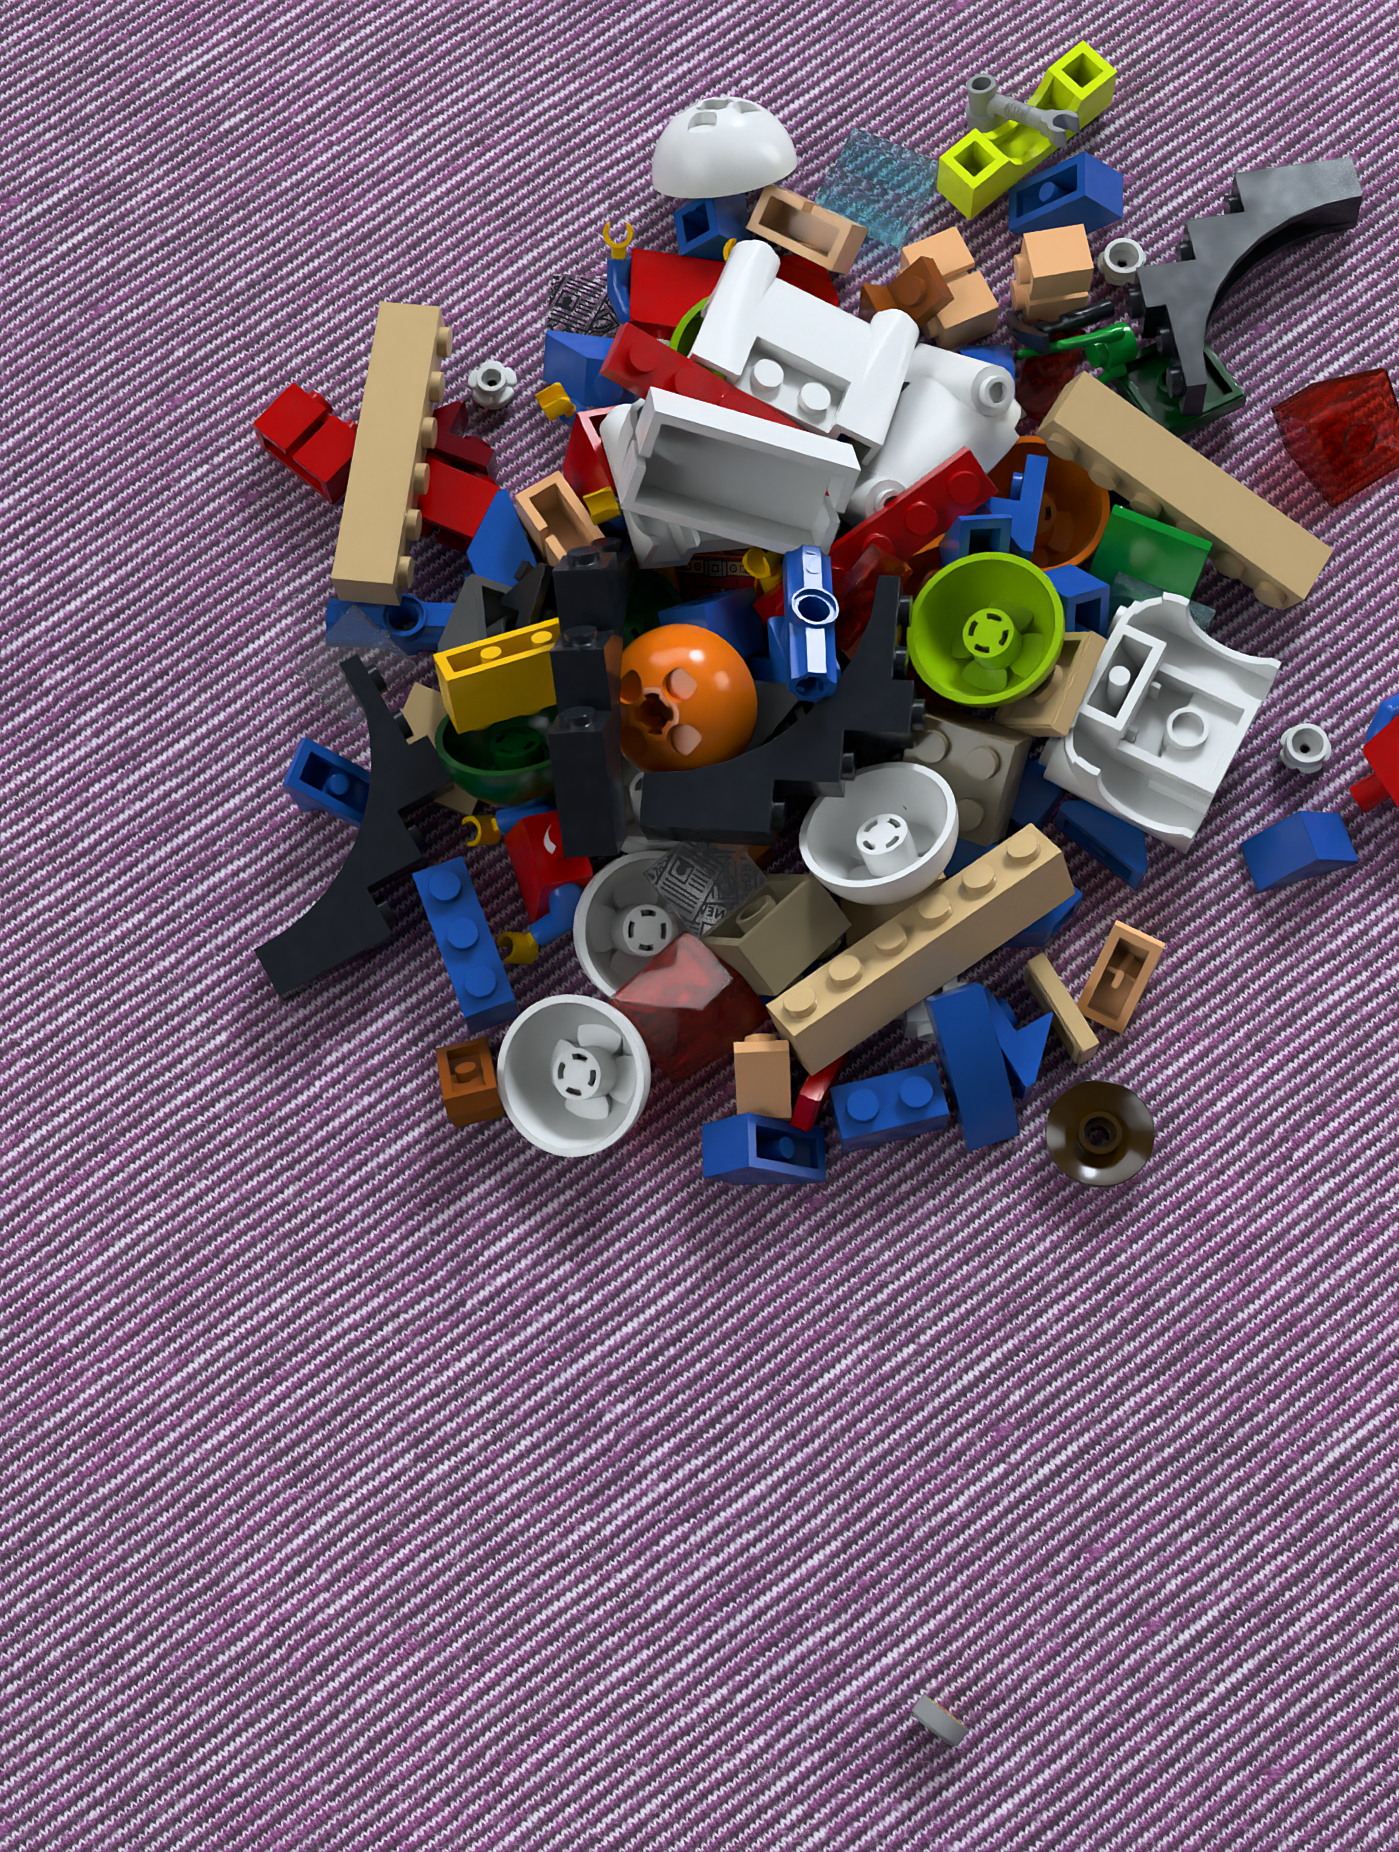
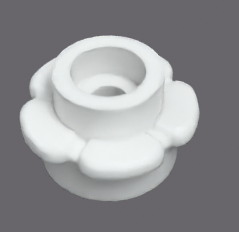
[1097,238,1146,286]
[468,361,517,409]
[1280,723,1331,774]

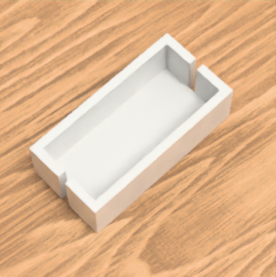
[617,386,861,555]

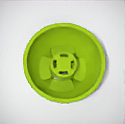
[907,552,1065,708]

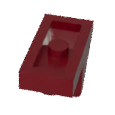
[426,400,499,481]

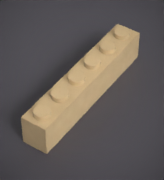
[331,301,453,606]
[1035,371,1333,610]
[766,823,1076,1076]

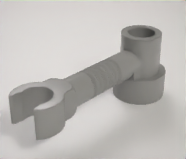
[965,74,1080,147]

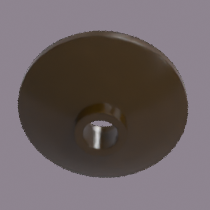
[1045,1080,1155,1187]

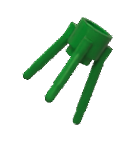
[1016,322,1138,422]

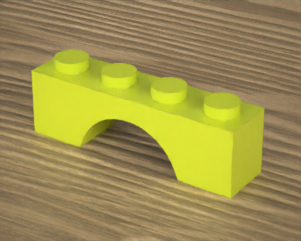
[936,40,1117,220]

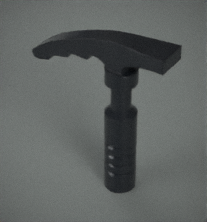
[1006,299,1115,356]

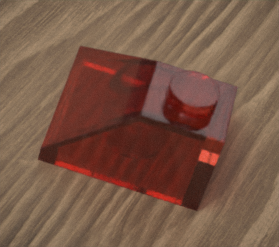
[1271,368,1399,508]
[606,931,771,1083]

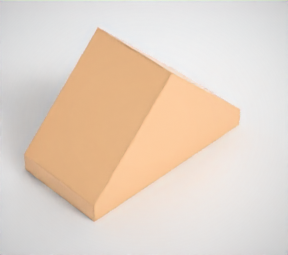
[1076,920,1166,1034]

